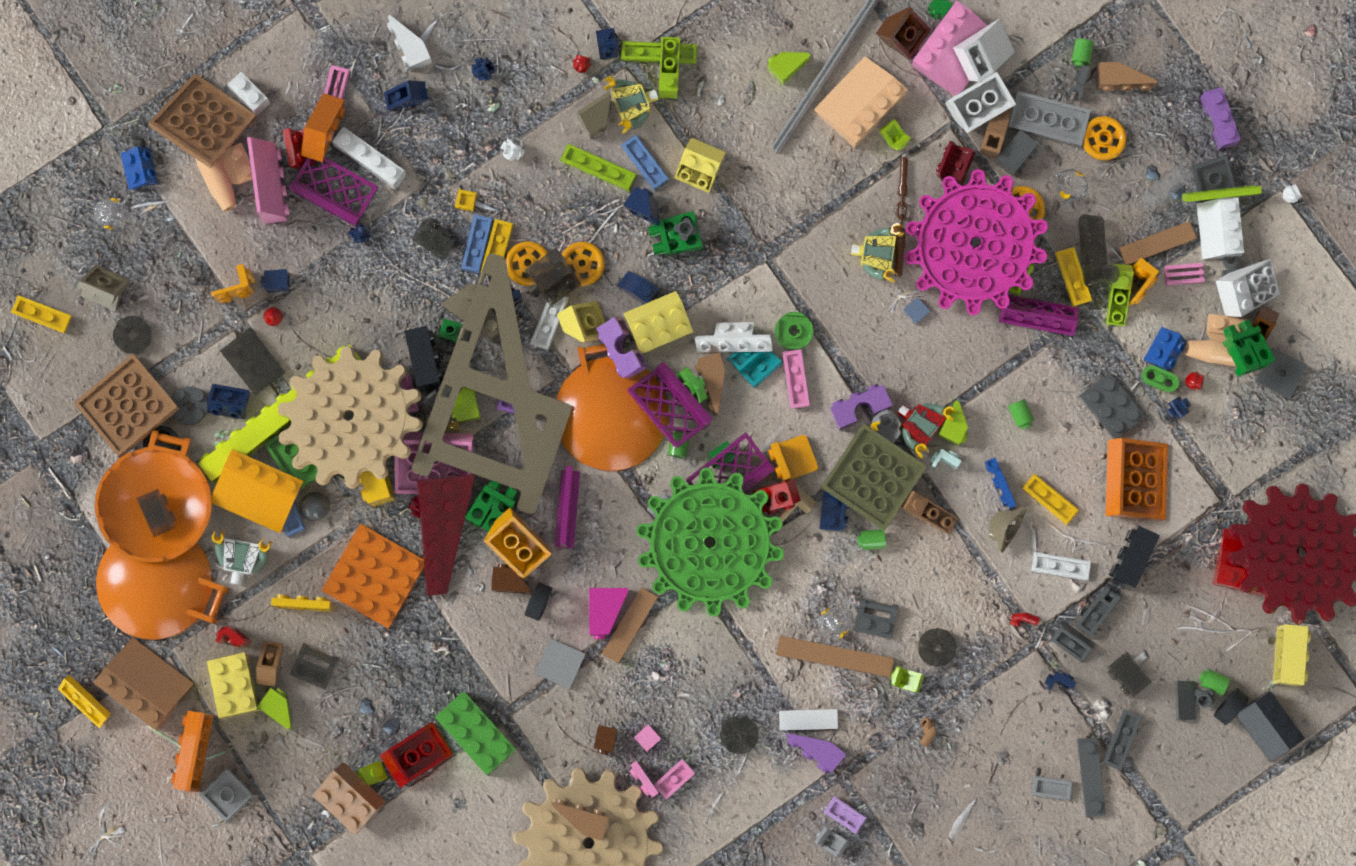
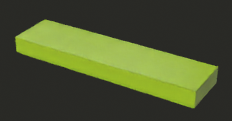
[621,41,697,64]
[560,143,637,192]
[1182,185,1262,202]

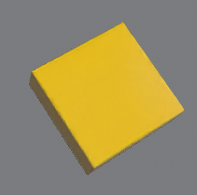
[455,189,478,212]

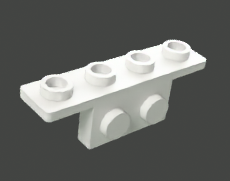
[695,322,773,352]

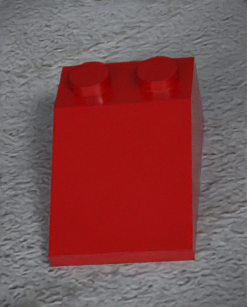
[379,721,453,788]

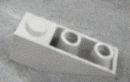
[386,15,432,71]

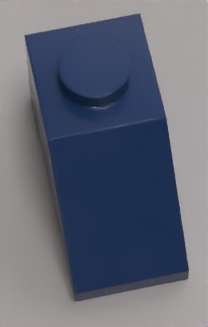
[384,80,428,110]
[623,187,660,226]
[617,271,659,305]

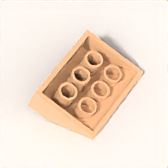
[813,57,908,148]

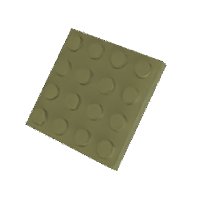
[820,423,927,531]

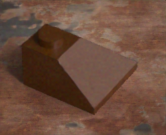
[876,7,931,59]

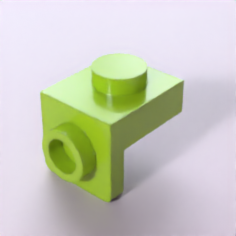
[878,119,911,150]
[891,666,924,694]
[355,760,388,786]

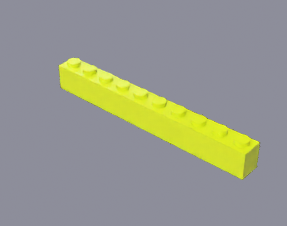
[198,344,362,484]

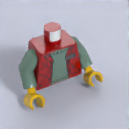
[897,403,957,458]

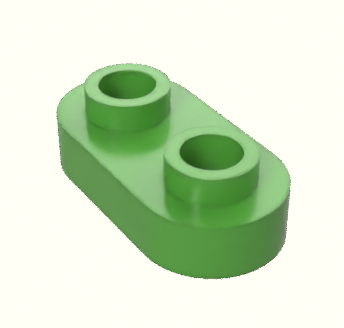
[1141,365,1179,393]

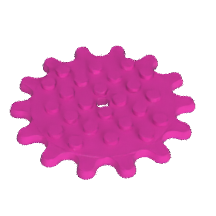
[905,169,1048,316]

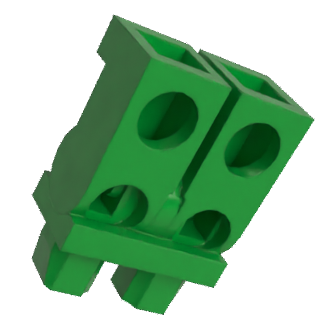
[648,211,703,257]
[1222,319,1276,377]
[465,481,518,533]

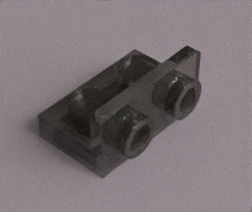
[412,218,459,260]

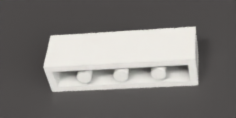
[332,127,406,190]

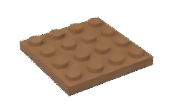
[149,73,256,168]
[74,353,180,458]

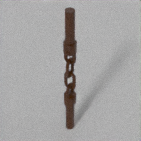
[895,157,908,277]

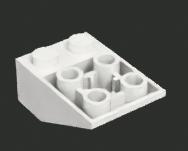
[953,19,1015,82]
[1216,259,1280,317]

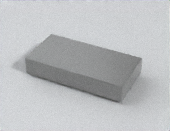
[1031,776,1073,801]

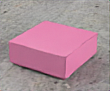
[634,724,661,752]

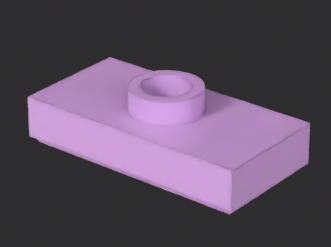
[824,796,867,834]

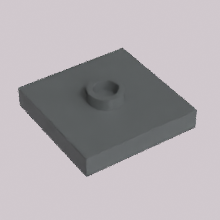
[1190,155,1236,203]
[1255,348,1307,400]

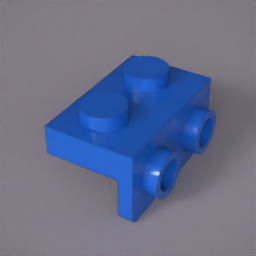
[121,146,158,190]
[1144,327,1186,372]

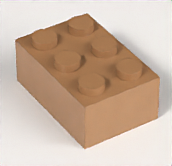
[312,762,386,835]

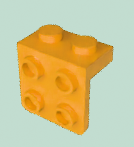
[211,264,256,304]
[768,435,818,481]

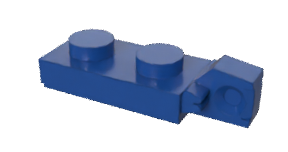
[985,457,1016,510]

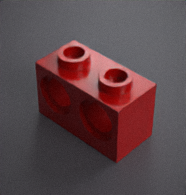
[753,479,801,515]

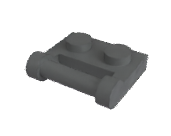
[853,597,899,639]

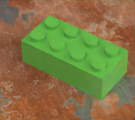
[435,691,517,776]

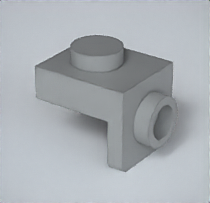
[815,826,849,859]

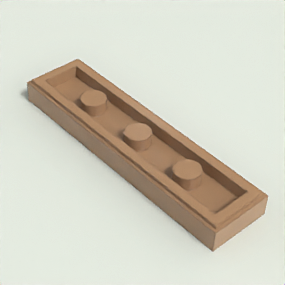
[1119,221,1197,265]
[602,587,658,664]

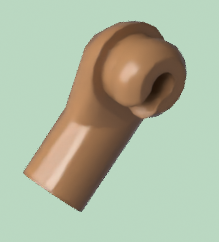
[920,717,937,748]

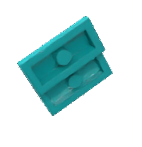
[727,333,783,389]

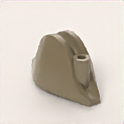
[989,507,1027,553]

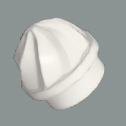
[1283,184,1302,203]

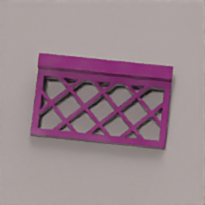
[289,157,378,228]
[627,361,713,449]
[685,432,775,493]
[555,466,580,549]

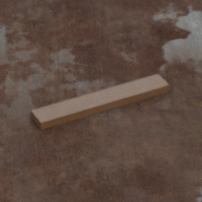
[776,636,894,678]

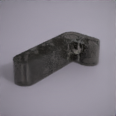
[1078,214,1120,288]

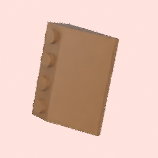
[93,637,194,730]

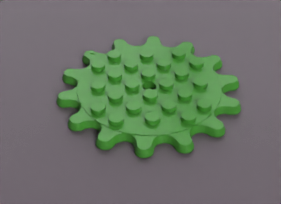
[636,468,784,617]

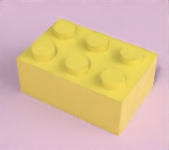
[623,291,693,354]
[1273,624,1311,687]
[207,652,260,719]

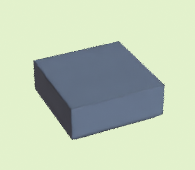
[903,297,930,325]

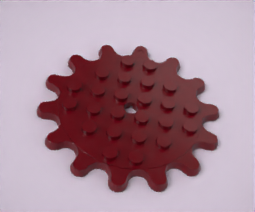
[1228,483,1356,624]

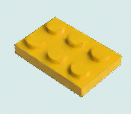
[271,594,334,612]

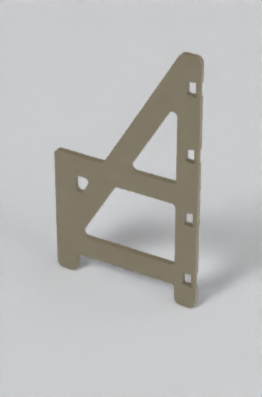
[411,254,572,514]

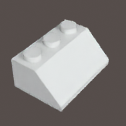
[945,72,1016,133]
[1196,197,1244,260]

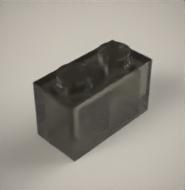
[136,489,177,537]
[1107,652,1151,697]

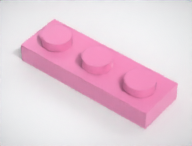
[782,349,810,409]

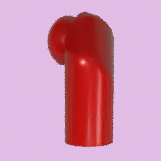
[1010,612,1040,627]

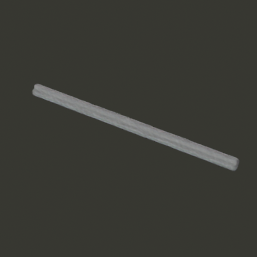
[771,0,878,153]

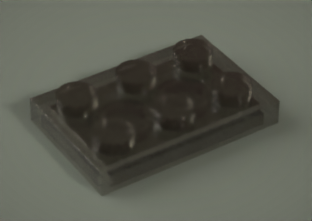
[220,328,286,396]

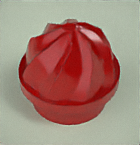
[573,54,591,73]
[263,307,283,326]
[1185,372,1204,391]

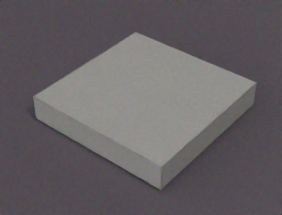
[534,638,586,689]
[199,768,255,823]

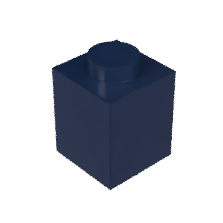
[261,269,290,293]

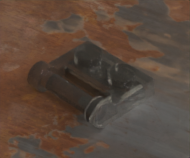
[289,643,339,690]

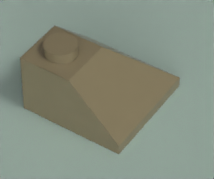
[577,92,612,139]

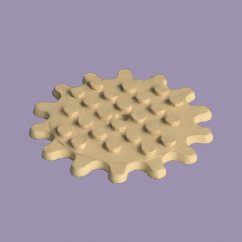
[278,346,423,489]
[513,767,664,866]

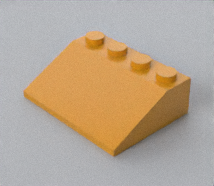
[211,449,304,533]

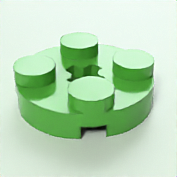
[775,312,813,350]
[676,367,708,403]

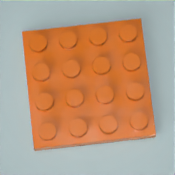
[321,524,424,629]

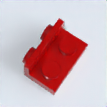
[282,128,316,170]
[215,626,251,647]

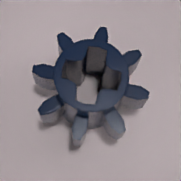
[472,57,495,81]
[1166,396,1191,420]

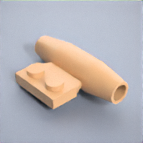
[195,143,253,212]
[1185,314,1247,367]

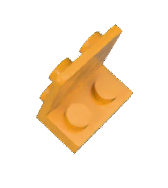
[1129,258,1159,307]

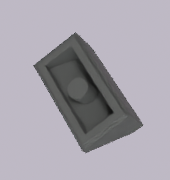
[1051,622,1095,662]
[1175,681,1196,720]

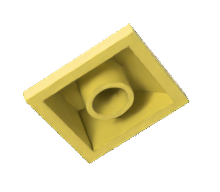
[557,301,606,342]

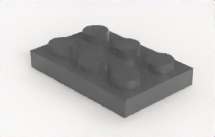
[1079,372,1145,439]

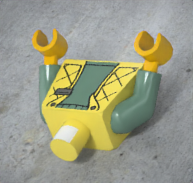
[603,76,658,134]
[850,223,904,283]

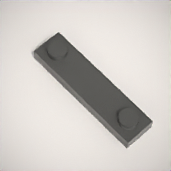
[1077,737,1106,817]

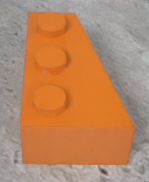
[301,93,346,162]

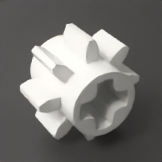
[501,137,526,161]

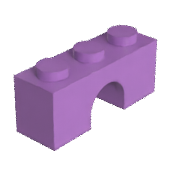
[1200,87,1241,150]
[596,317,649,378]
[830,384,893,430]

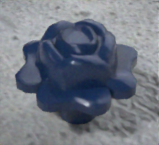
[348,223,371,243]

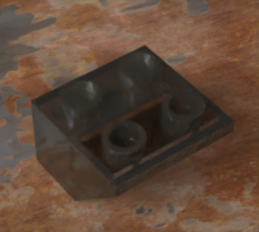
[525,248,581,306]

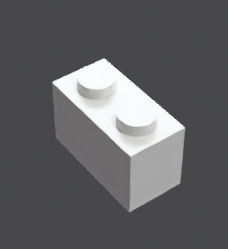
[227,72,270,116]

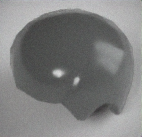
[300,492,330,522]

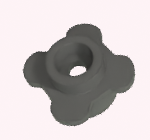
[674,218,697,241]
[1194,689,1215,708]

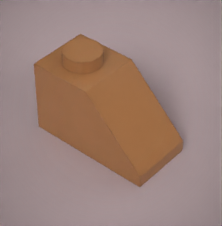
[256,641,283,687]

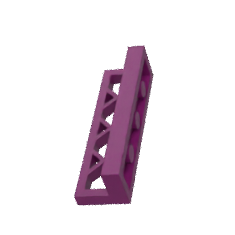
[999,294,1079,336]

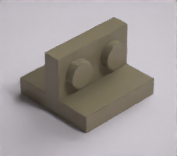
[78,265,130,311]

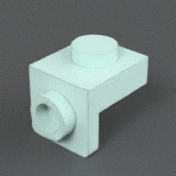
[930,449,961,470]

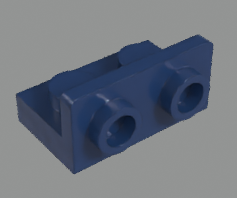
[207,384,250,419]
[819,491,849,532]

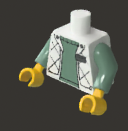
[212,531,273,585]

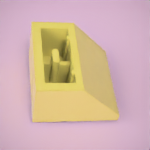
[675,138,726,193]

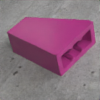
[589,588,628,639]

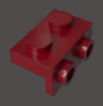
[936,141,976,186]

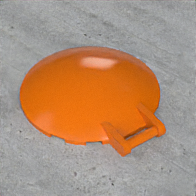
[556,344,669,471]
[95,430,212,563]
[96,543,229,640]

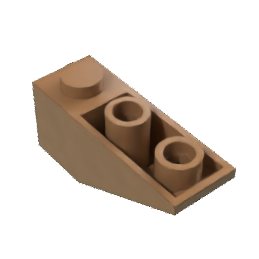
[1097,62,1157,92]
[979,107,1013,159]
[695,352,725,416]
[900,491,958,535]
[550,799,609,840]

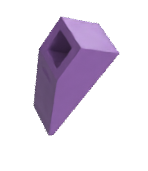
[786,733,846,774]

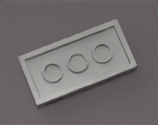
[1008,91,1091,147]

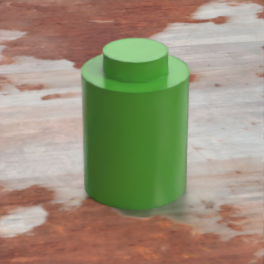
[1071,39,1094,69]
[1008,399,1035,430]
[668,431,689,458]
[857,529,886,550]
[1198,668,1230,696]

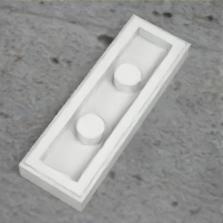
[530,291,569,351]
[1031,552,1092,581]
[779,709,838,731]

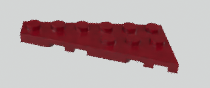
[417,474,475,596]

